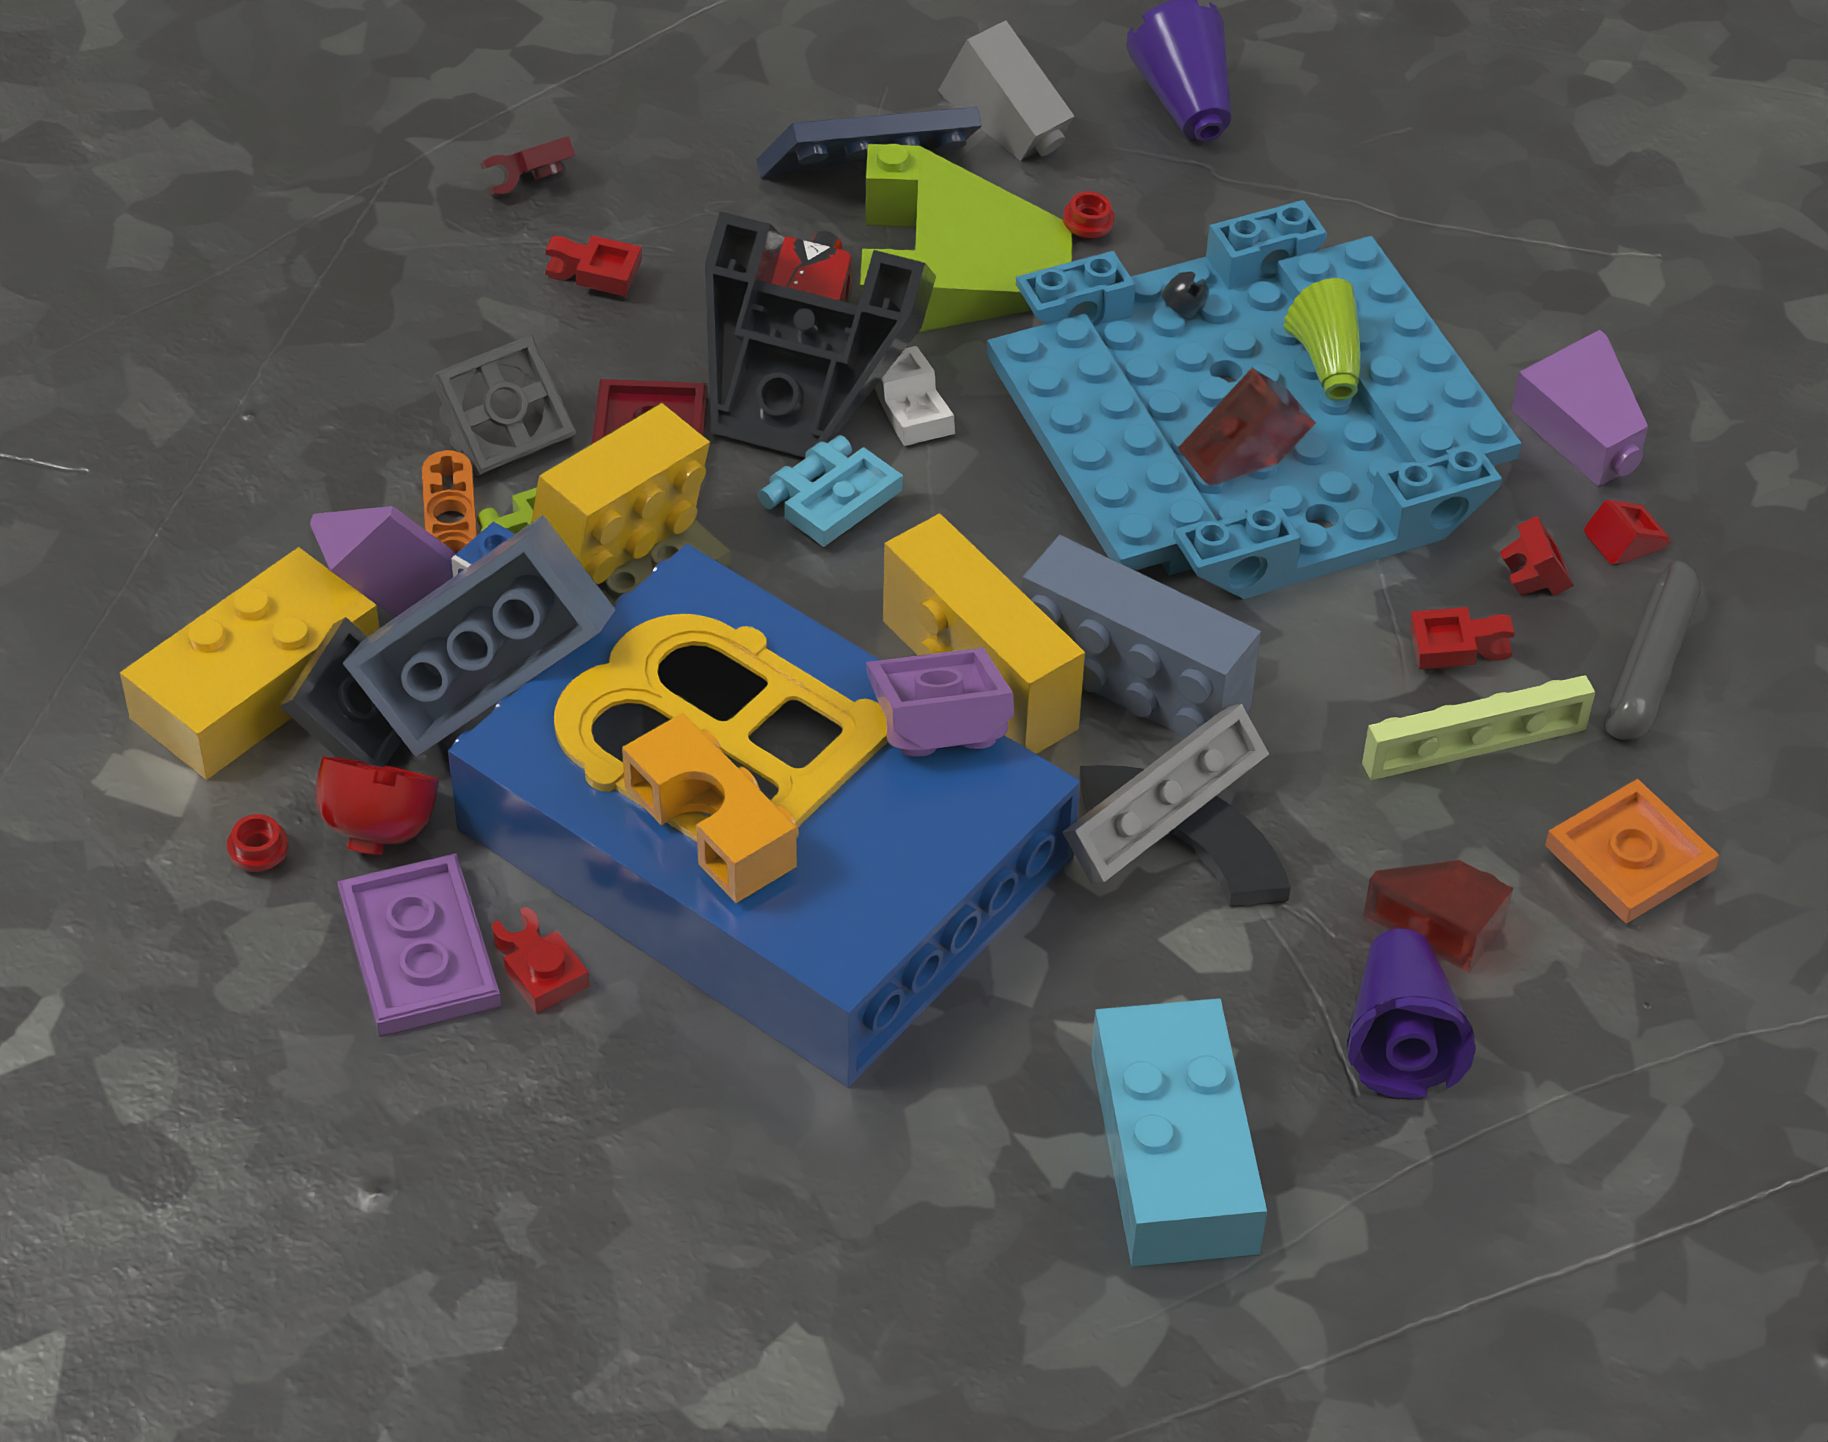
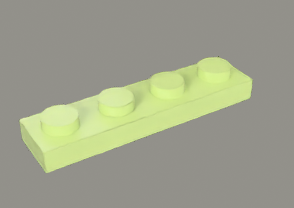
[1362,675,1595,780]

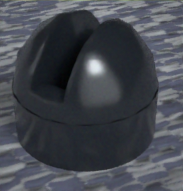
[1161,271,1209,319]

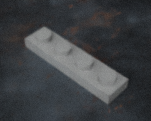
[1062,704,1269,883]

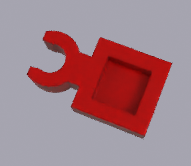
[492,907,590,1014]

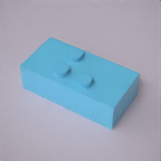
[1091,998,1267,1267]

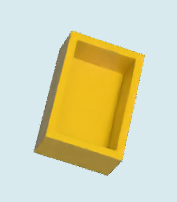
[531,403,710,584]

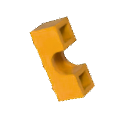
[622,713,799,903]

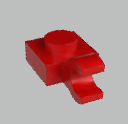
[545,235,642,296]
[1410,607,1515,669]

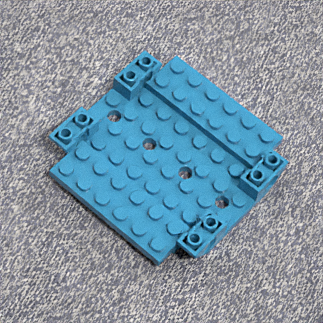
[986,200,1522,599]

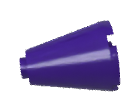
[1126,0,1231,142]
[1347,929,1476,1099]

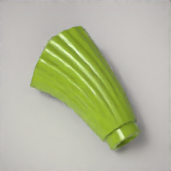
[1283,278,1361,400]

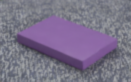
[337,853,501,1036]

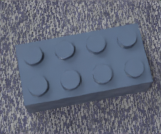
[343,515,615,757]
[1022,534,1261,739]

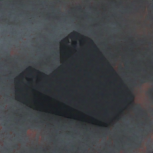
[705,211,936,459]

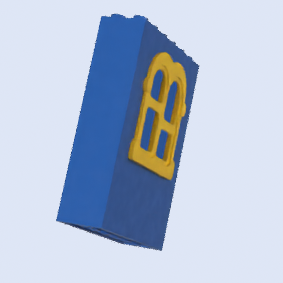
[448,544,1080,1088]

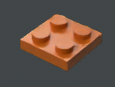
[1545,778,1720,924]

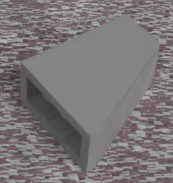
[938,20,1075,161]

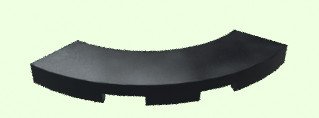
[1079,765,1291,906]

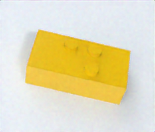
[883,513,1085,754]
[120,547,380,780]

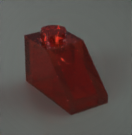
[1178,367,1316,486]
[1363,860,1513,973]

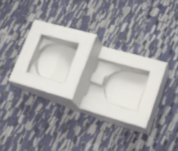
[874,346,955,446]

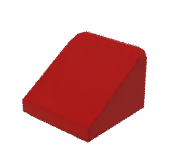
[1584,500,1671,565]

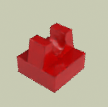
[1500,516,1574,596]

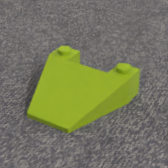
[860,144,1072,332]

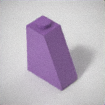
[1511,330,1648,487]

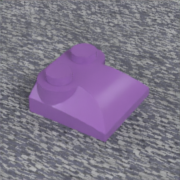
[866,648,1014,756]

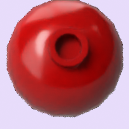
[315,756,439,855]

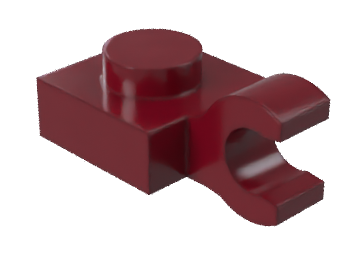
[480,136,576,196]

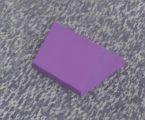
[310,506,457,617]

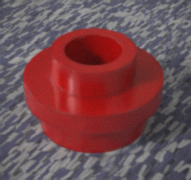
[1063,191,1115,239]
[227,814,289,872]

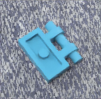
[758,435,903,547]

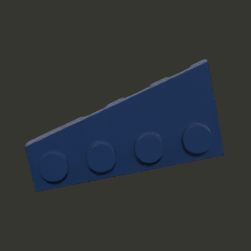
[756,107,982,178]

